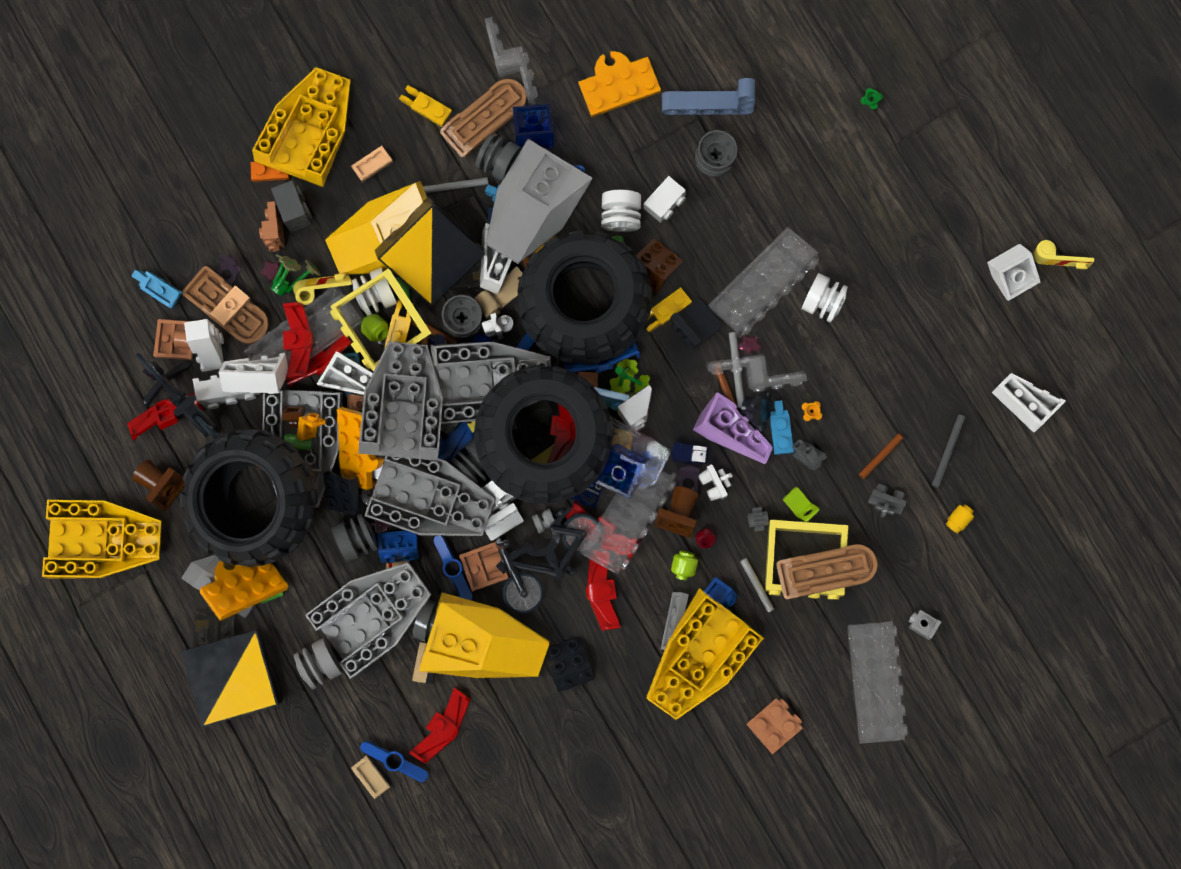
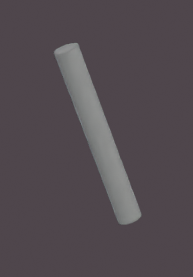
[740,558,774,613]

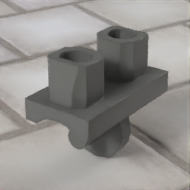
[792,439,827,471]
[868,484,907,518]

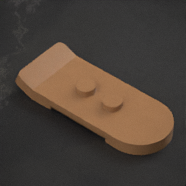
[440,79,526,157]
[182,266,269,344]
[777,545,877,599]

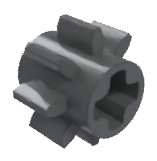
[748,507,769,531]

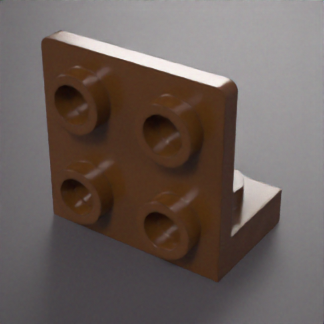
[636,239,683,294]

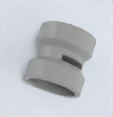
[532,509,554,534]

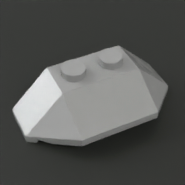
[181,555,255,618]

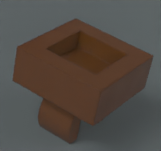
[282,406,305,428]

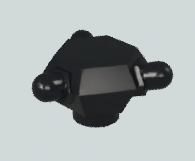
[741,390,772,433]

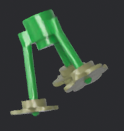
[271,254,321,296]

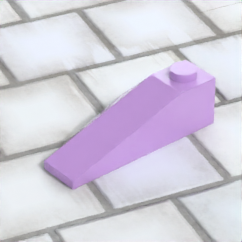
[693,392,773,464]

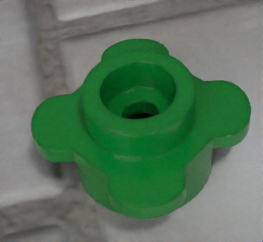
[861,88,883,110]

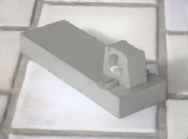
[661,592,689,650]

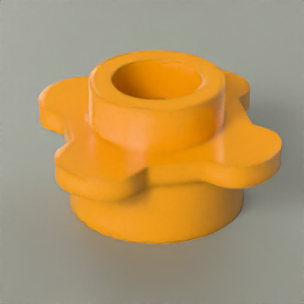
[802,401,822,421]

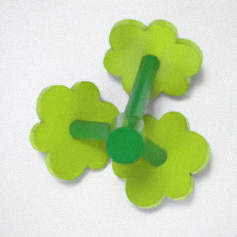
[610,358,650,394]

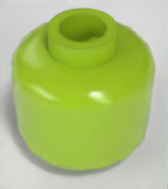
[361,314,389,342]
[671,550,698,580]

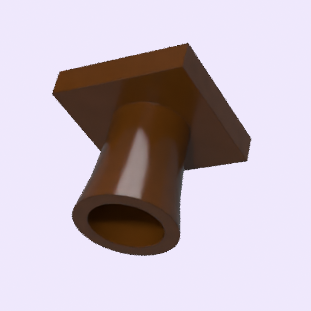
[133,460,185,512]
[654,486,699,539]

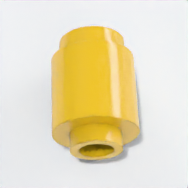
[946,504,974,534]

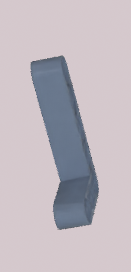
[662,78,755,115]

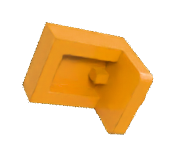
[297,413,326,441]

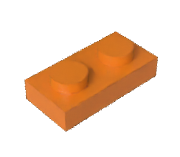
[251,162,290,182]

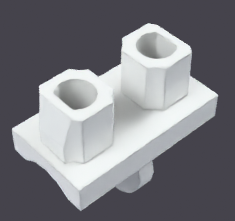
[482,313,513,340]
[698,464,733,501]

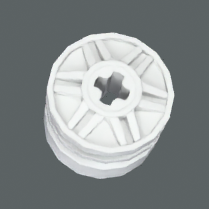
[601,190,641,232]
[351,267,397,316]
[801,273,848,323]

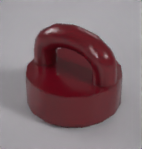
[695,528,716,548]

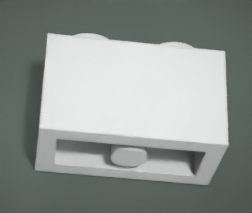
[644,176,686,223]

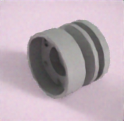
[293,638,343,690]

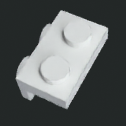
[485,503,524,541]

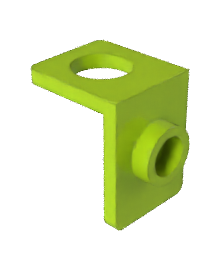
[783,487,820,522]

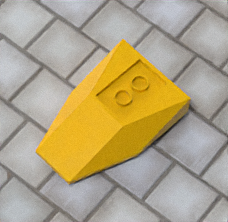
[252,67,350,187]
[325,181,427,274]
[42,500,162,579]
[646,588,764,720]
[419,592,550,678]

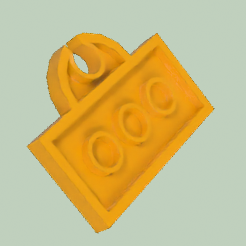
[578,51,661,117]
[337,407,384,490]
[200,561,288,621]

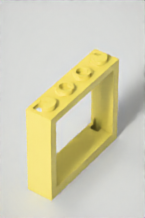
[330,269,431,371]
[765,520,848,600]

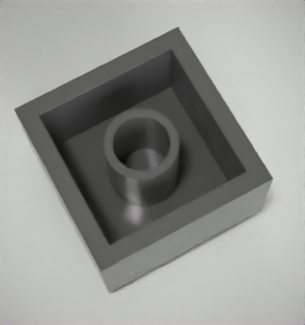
[271,181,312,233]

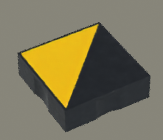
[374,197,485,306]
[181,628,282,728]

